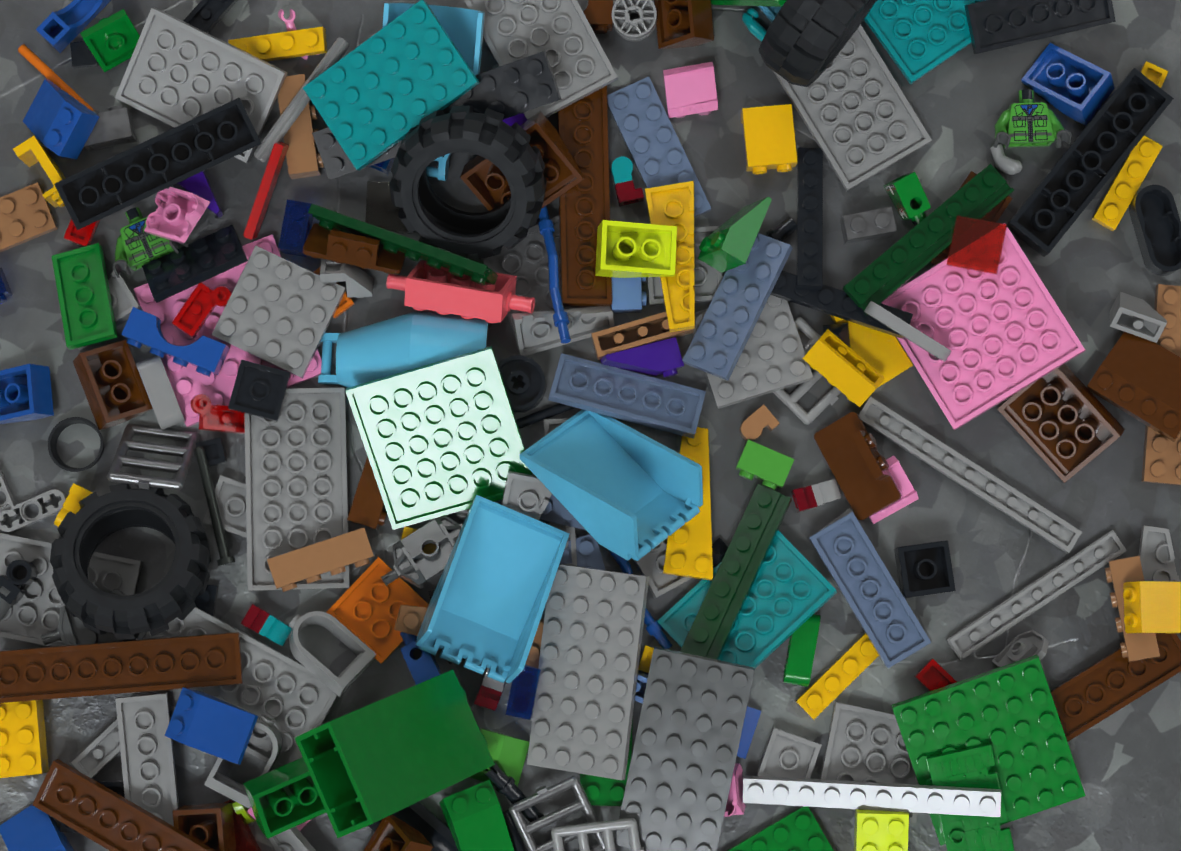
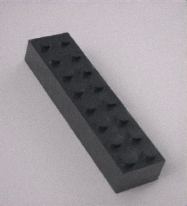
[1007,68,1174,257]
[54,98,261,230]

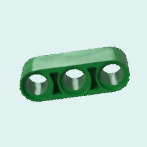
[783,614,821,687]

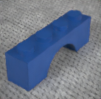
[36,0,111,53]
[121,307,229,377]

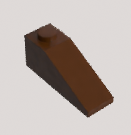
[347,456,387,530]

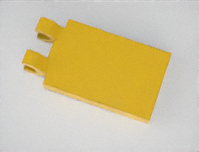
[830,315,913,388]

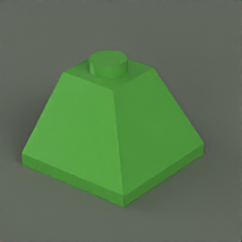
[470,728,530,787]

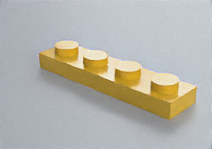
[228,26,327,62]
[1092,135,1163,232]
[795,633,879,720]

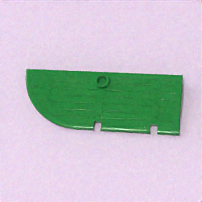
[926,744,1015,851]

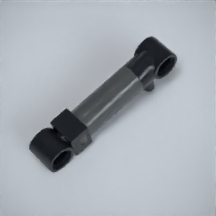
[0,560,37,621]

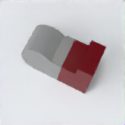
[791,479,842,513]
[474,668,506,711]

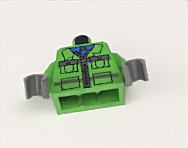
[993,89,1072,149]
[113,207,188,278]

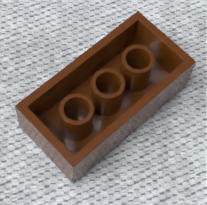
[172,802,237,851]

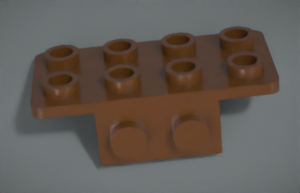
[303,223,406,274]
[814,412,902,520]

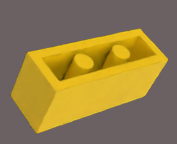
[802,329,885,407]

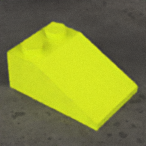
[595,220,677,278]

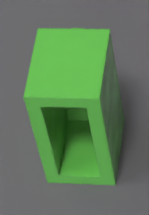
[735,440,794,490]

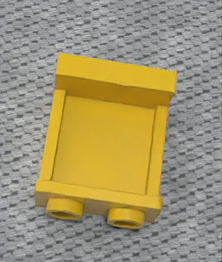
[741,104,797,175]
[13,136,66,208]
[1123,581,1181,634]

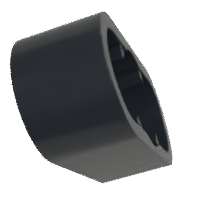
[1129,185,1181,276]

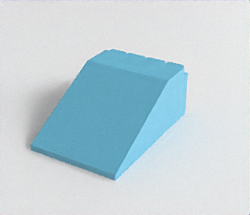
[519,409,703,561]
[416,495,570,684]

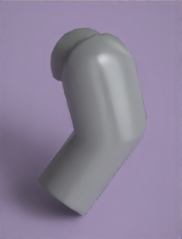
[990,144,1022,175]

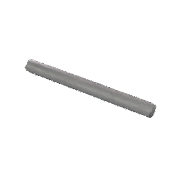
[254,37,349,163]

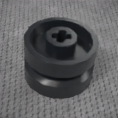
[498,355,546,413]

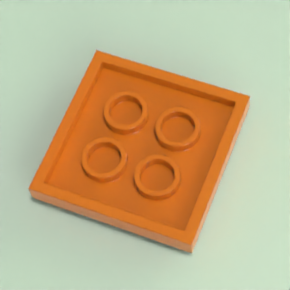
[327,557,429,664]

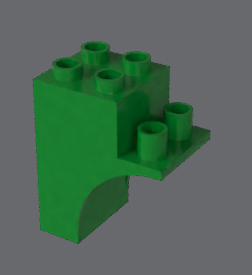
[295,670,495,838]

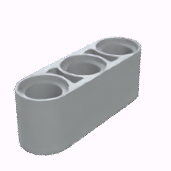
[136,356,185,430]

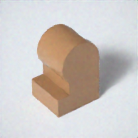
[739,404,780,441]

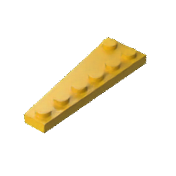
[645,181,695,333]
[663,427,713,581]

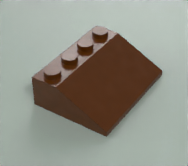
[460,111,584,211]
[1087,332,1181,442]
[997,364,1125,483]

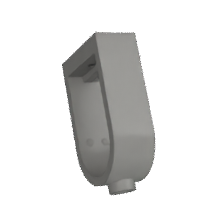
[289,611,376,697]
[204,714,282,809]

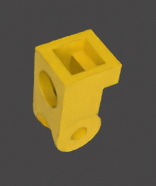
[54,483,93,527]

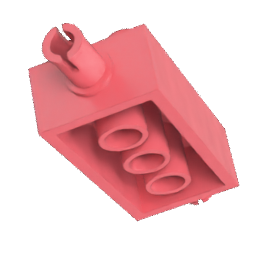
[386,260,535,323]

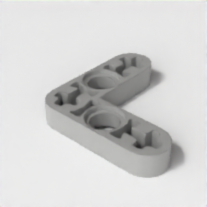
[0,469,67,533]

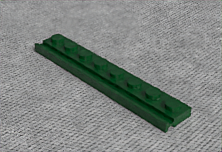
[842,163,1014,316]
[308,204,498,285]
[680,484,792,660]

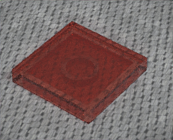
[947,216,1007,275]

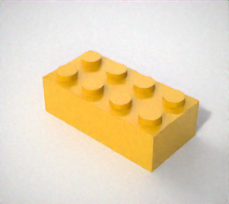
[0,700,49,778]

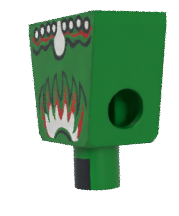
[883,172,931,226]

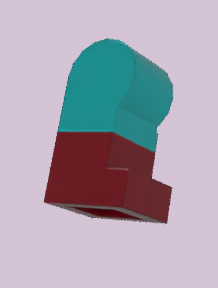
[611,156,644,207]
[241,604,293,646]

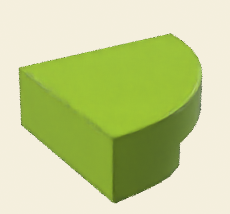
[232,802,256,824]

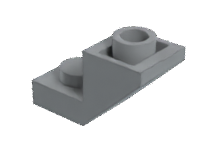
[320,259,373,298]

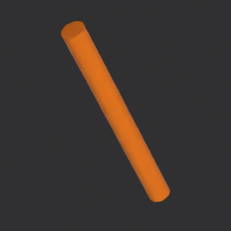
[18,44,95,111]

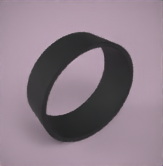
[48,417,104,472]

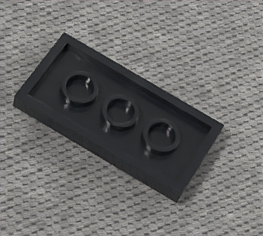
[142,225,248,303]

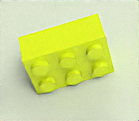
[854,809,909,851]

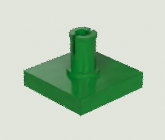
[80,9,140,73]

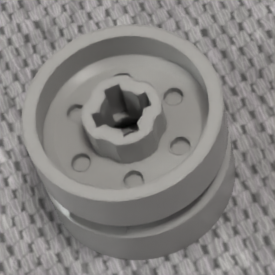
[612,0,657,42]

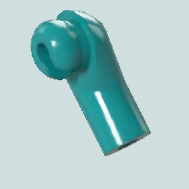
[742,8,767,42]

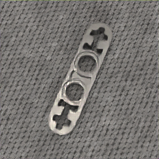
[864,301,952,362]

